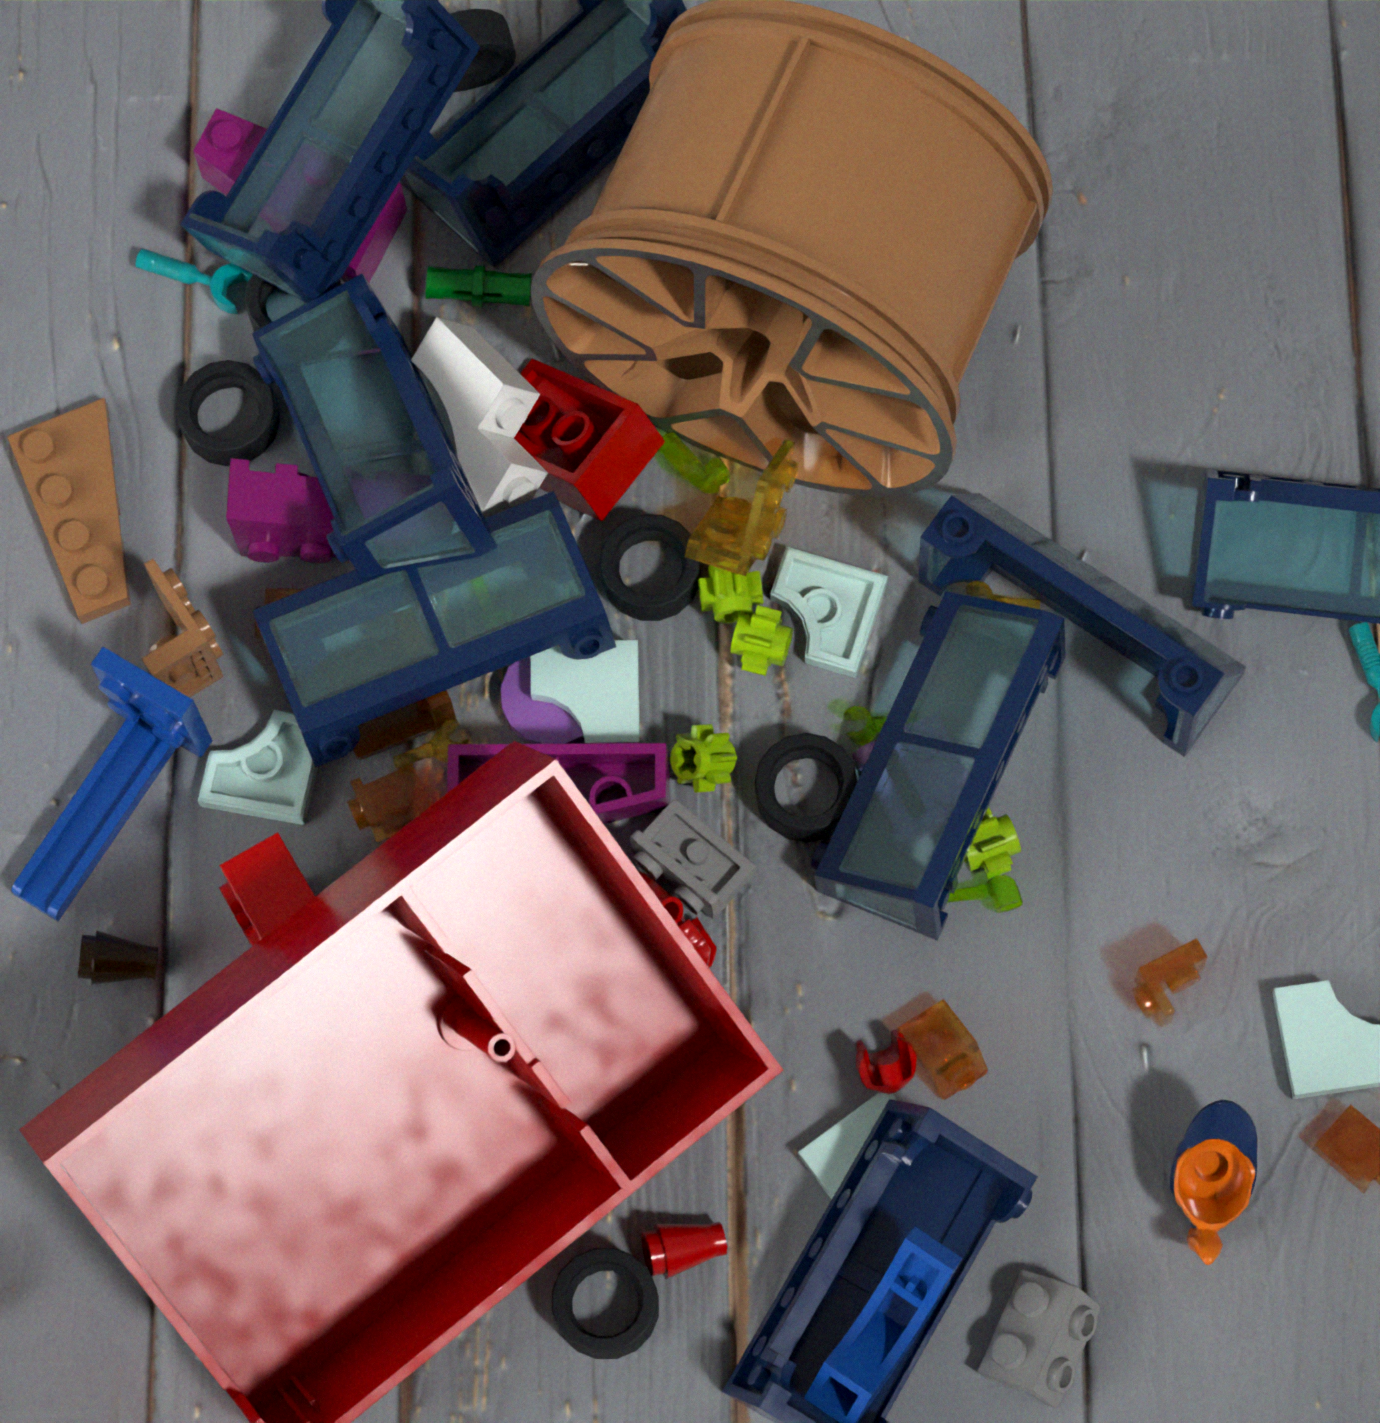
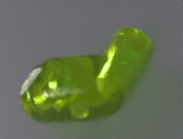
[657,432,731,494]

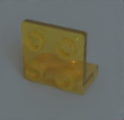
[685,439,799,576]

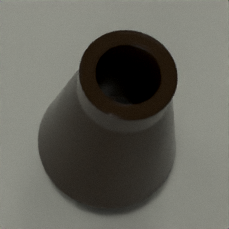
[78,931,159,985]

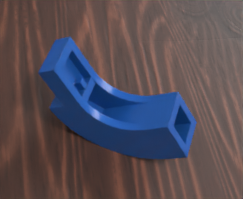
[804,1226,963,1423]

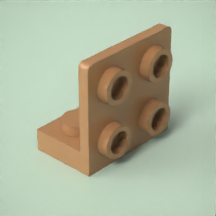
[141,558,224,698]

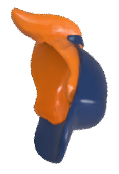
[1170,1100,1258,1265]

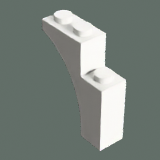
[411,317,548,532]

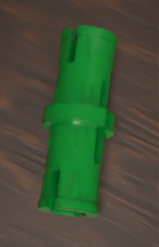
[426,265,532,307]

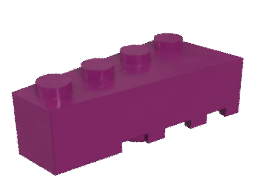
[193,108,407,283]
[226,458,453,563]
[447,743,670,824]

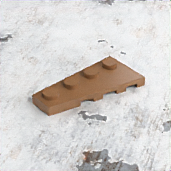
[7,398,131,624]

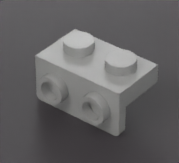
[630,798,757,920]
[977,1269,1100,1408]

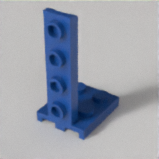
[11,647,213,922]

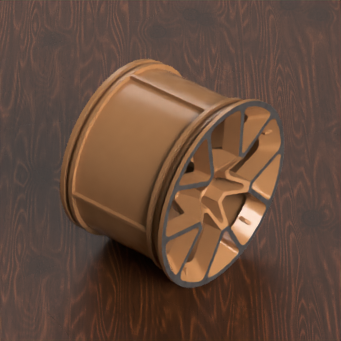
[531,0,1053,497]

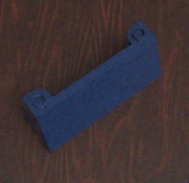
[722,1099,1038,1423]

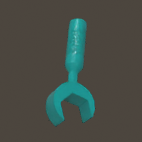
[135,248,253,314]
[1348,622,1380,743]

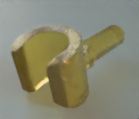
[965,581,1040,620]
[393,720,469,769]

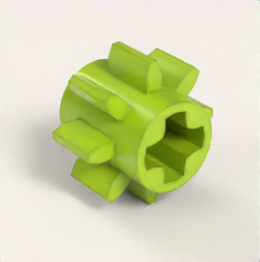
[698,559,764,623]
[730,605,793,676]
[669,724,737,793]
[964,807,1021,879]

